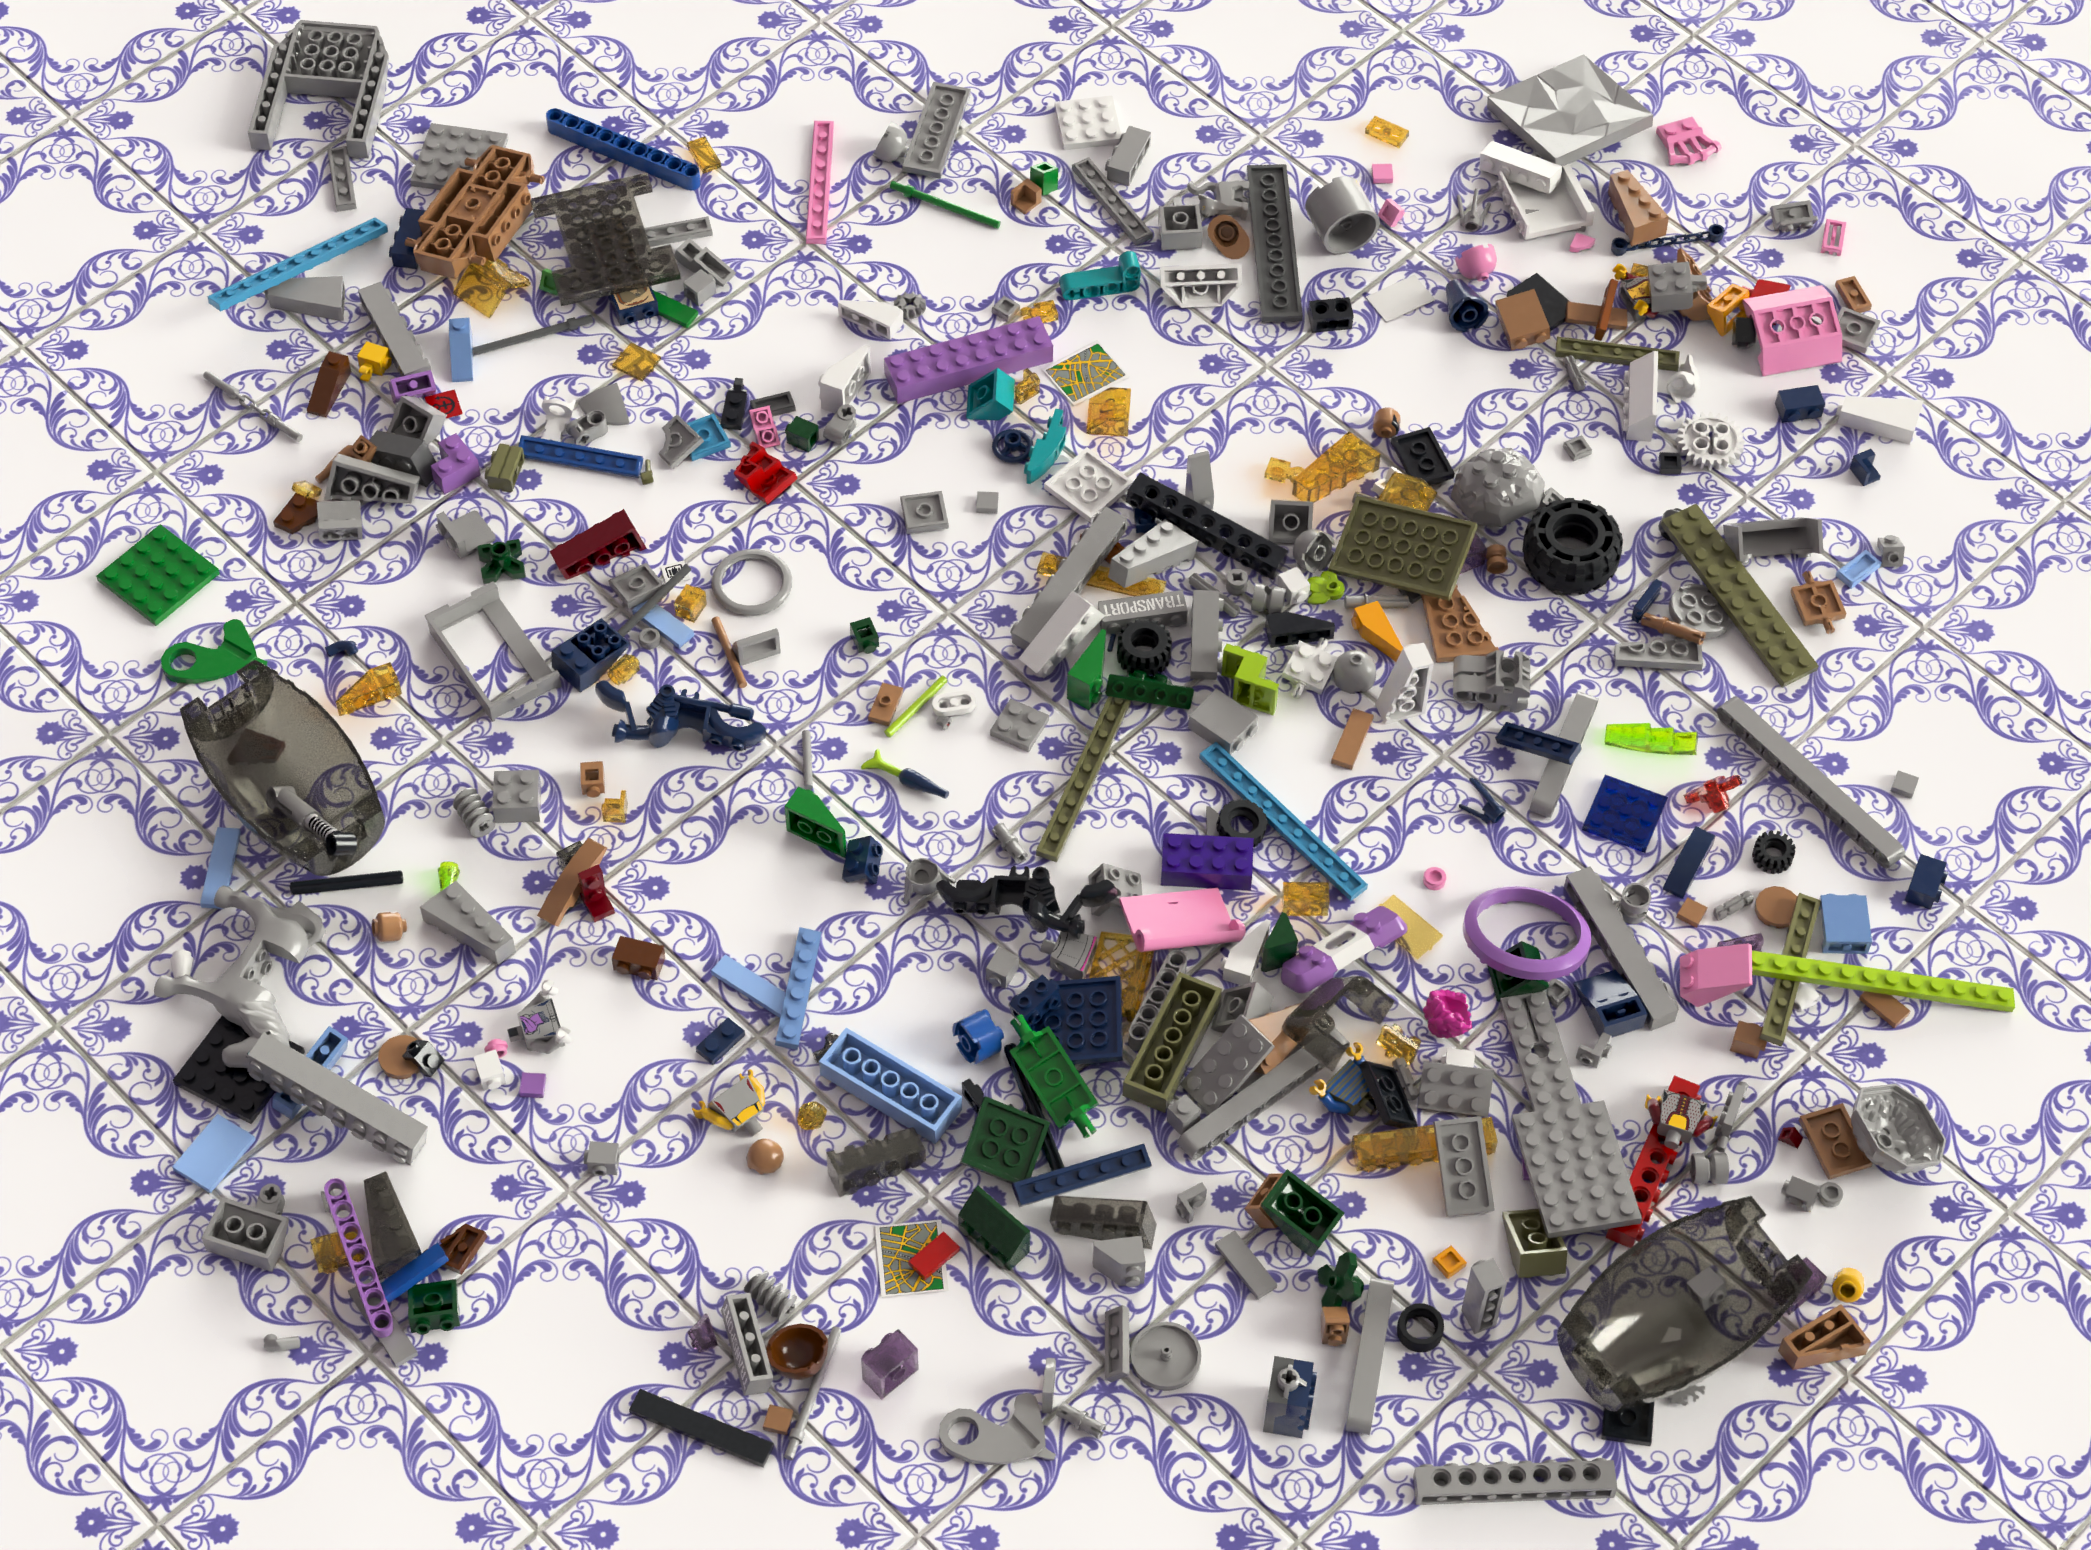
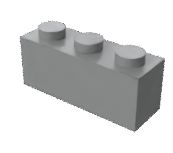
[1105,125,1151,186]

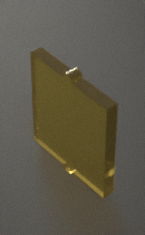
[612,342,661,381]

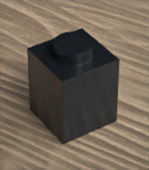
[1732,317,1756,349]

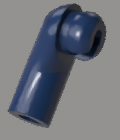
[325,640,358,657]

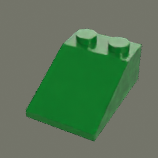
[1067,629,1106,710]
[784,786,846,858]

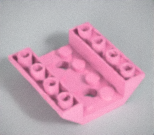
[1743,285,1842,376]

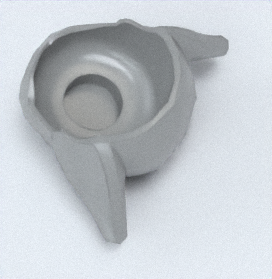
[903,858,956,904]

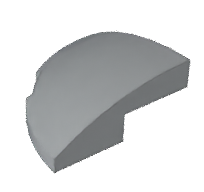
[578,383,630,425]

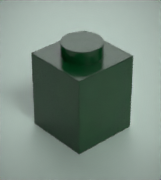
[785,416,819,453]

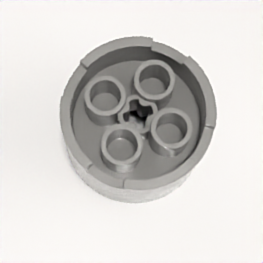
[1305,176,1380,254]

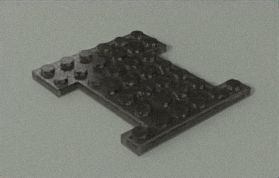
[530,173,681,306]

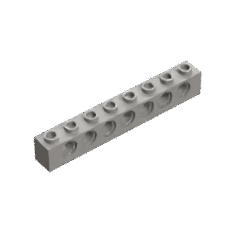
[1413,1458,1617,1505]

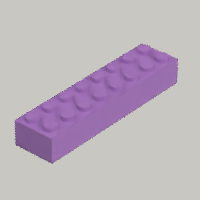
[884,316,1053,404]

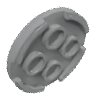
[1669,584,1732,638]

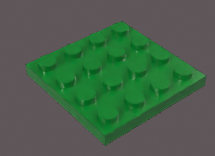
[96,524,220,626]

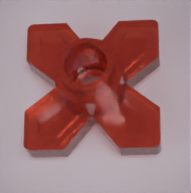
[1683,775,1742,813]

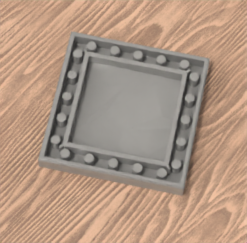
[1487,54,1653,167]

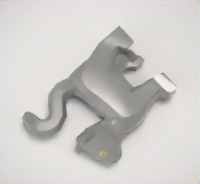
[1187,181,1249,221]

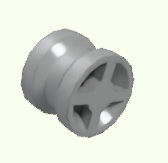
[1226,568,1248,596]

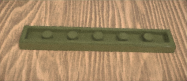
[1555,336,1680,372]

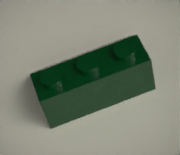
[958,1186,1030,1271]

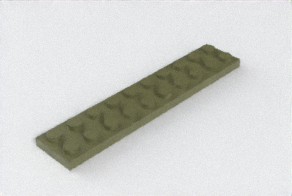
[1660,503,1819,688]

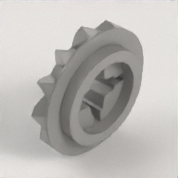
[894,291,926,319]

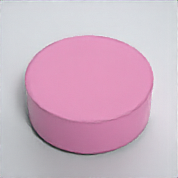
[1423,867,1446,890]

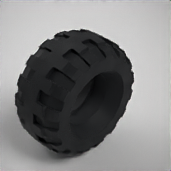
[1522,498,1623,595]

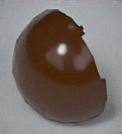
[766,1323,828,1380]

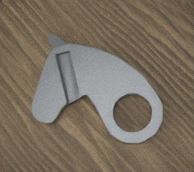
[939,1393,1056,1465]

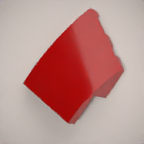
[734,441,798,505]

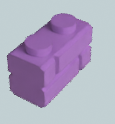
[388,370,436,404]

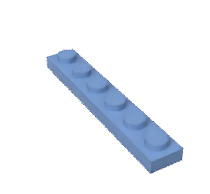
[775,927,822,1050]

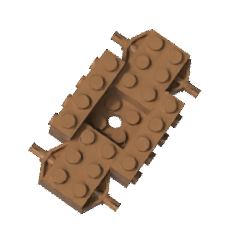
[405,145,545,279]

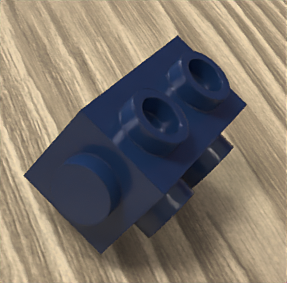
[1009,974,1061,1026]

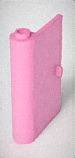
[1119,888,1246,952]

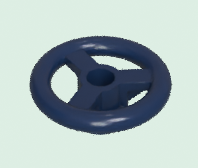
[992,429,1034,463]

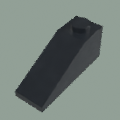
[1265,612,1335,648]

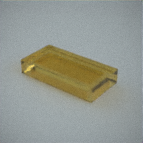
[687,136,721,174]

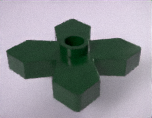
[477,539,526,584]
[1317,1252,1364,1307]

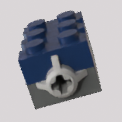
[1263,1356,1317,1438]

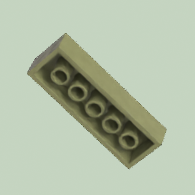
[1122,972,1222,1113]

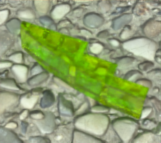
[1604,723,1698,755]

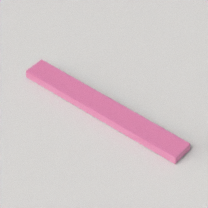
[806,121,834,244]

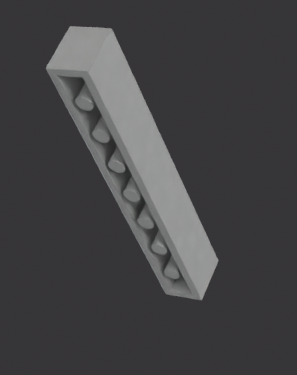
[1010,506,1127,650]
[1564,866,1679,1031]

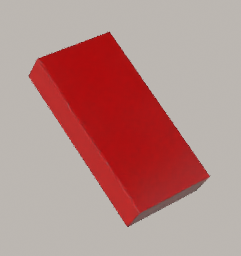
[908,1231,960,1280]

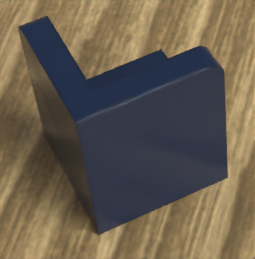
[1850,449,1881,486]

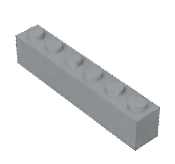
[358,282,431,377]

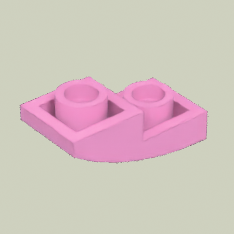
[749,406,780,448]

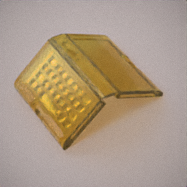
[453,258,531,318]

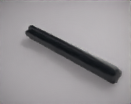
[290,870,404,895]

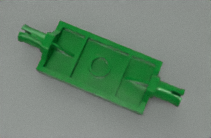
[1010,1014,1099,1139]

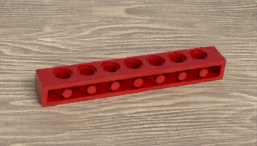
[1605,1075,1702,1249]

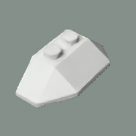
[1160,264,1242,308]

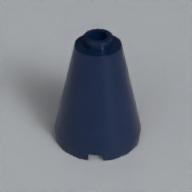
[1446,279,1489,332]

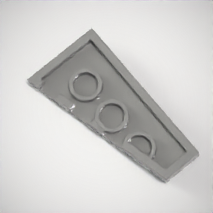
[1614,637,1703,671]

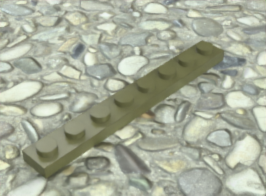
[1759,893,1821,1046]

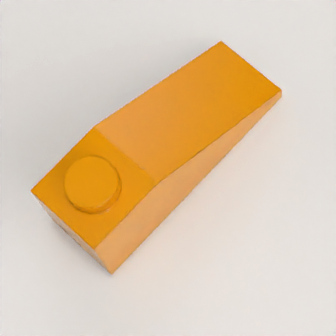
[1351,601,1403,662]

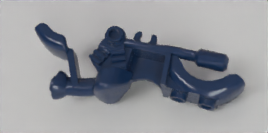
[595,680,766,751]

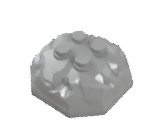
[1451,448,1545,527]
[1851,1083,1946,1174]

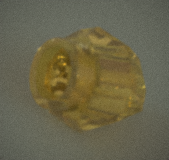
[797,1101,827,1130]

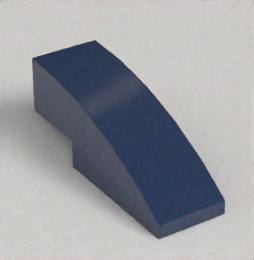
[1663,826,1716,899]

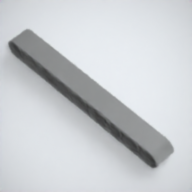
[1177,1027,1350,1160]

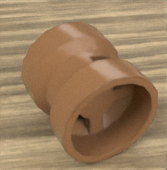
[1485,544,1508,574]

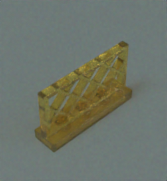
[1089,931,1155,1022]

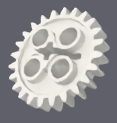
[1676,412,1745,471]

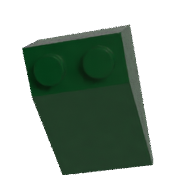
[1260,1169,1344,1257]

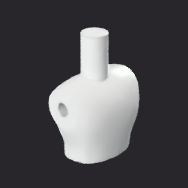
[1793,982,1821,1012]

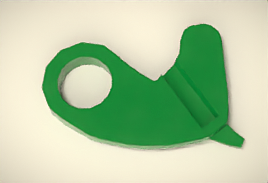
[161,619,267,684]

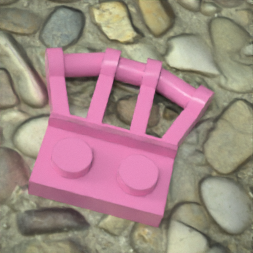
[1656,117,1722,165]

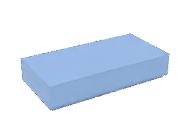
[1835,550,1882,589]

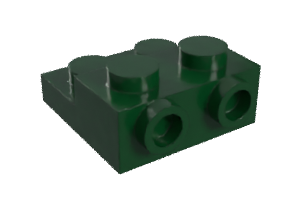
[408,1279,460,1335]

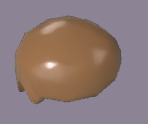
[746,1138,784,1175]

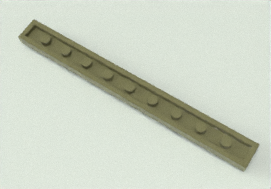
[1036,696,1132,862]

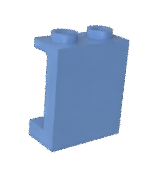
[1819,894,1872,954]

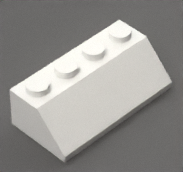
[1622,351,1658,442]

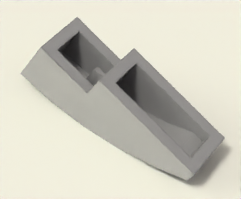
[673,238,736,287]

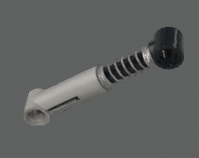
[266,786,357,856]

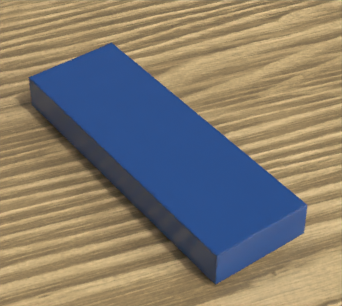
[380,1243,449,1303]

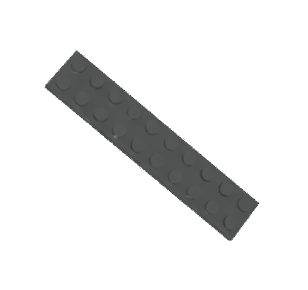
[1246,164,1303,322]

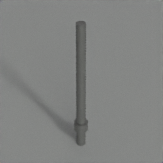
[472,315,593,355]
[617,564,691,637]

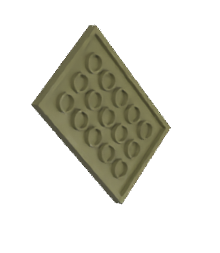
[1328,495,1478,601]

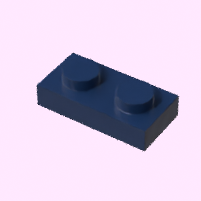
[696,1018,745,1065]

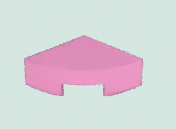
[1569,233,1595,252]

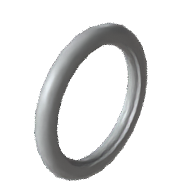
[711,549,792,616]

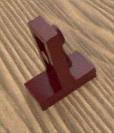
[578,864,615,923]

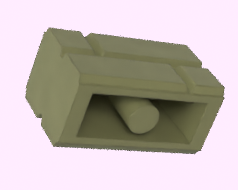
[485,443,525,492]

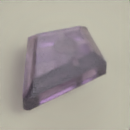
[687,1313,718,1353]

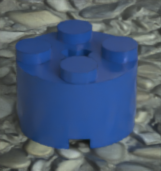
[952,1009,1004,1064]

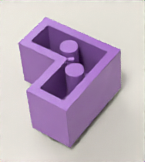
[431,433,481,495]

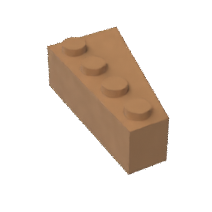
[1608,169,1669,246]

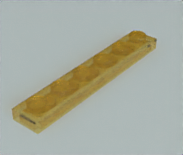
[1037,552,1166,596]

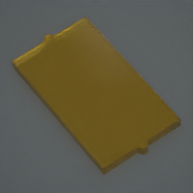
[1379,894,1443,960]

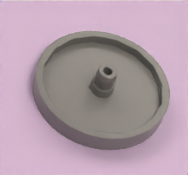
[1130,1322,1201,1391]

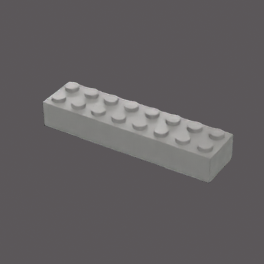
[247,1032,428,1165]

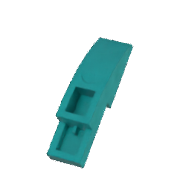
[1024,408,1067,484]

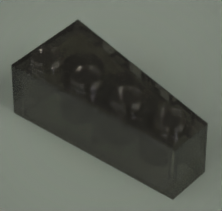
[826,1127,926,1197]
[364,1171,422,1280]
[1049,1196,1157,1250]

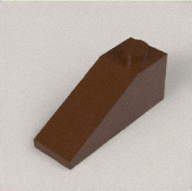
[307,351,351,418]

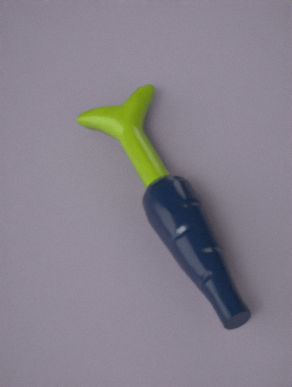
[861,749,949,799]

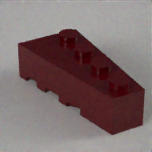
[549,509,647,580]

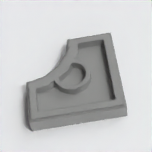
[659,415,704,469]
[1042,1358,1056,1414]

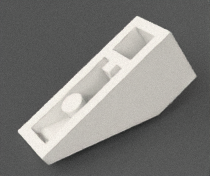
[838,300,903,340]
[1220,919,1271,985]

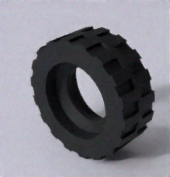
[1216,799,1268,848]

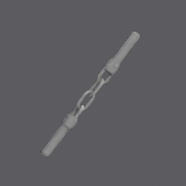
[203,371,303,442]

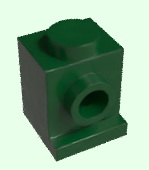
[850,617,879,654]

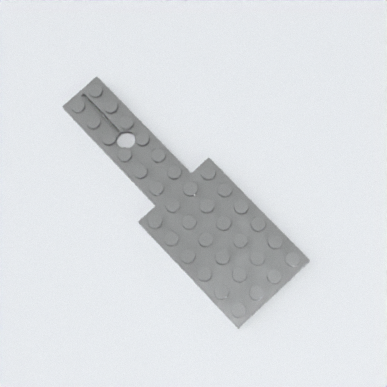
[1500,991,1642,1238]

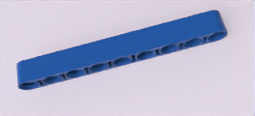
[546,108,701,191]

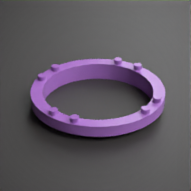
[1463,886,1591,982]

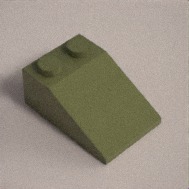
[1502,1209,1568,1278]

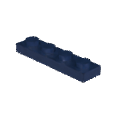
[1495,722,1582,765]

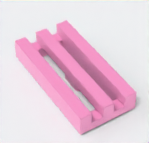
[1821,219,1846,256]

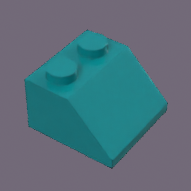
[966,368,1015,421]

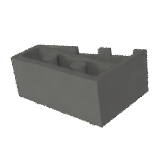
[369,430,436,488]

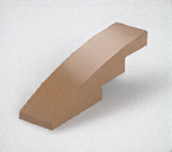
[537,838,607,927]

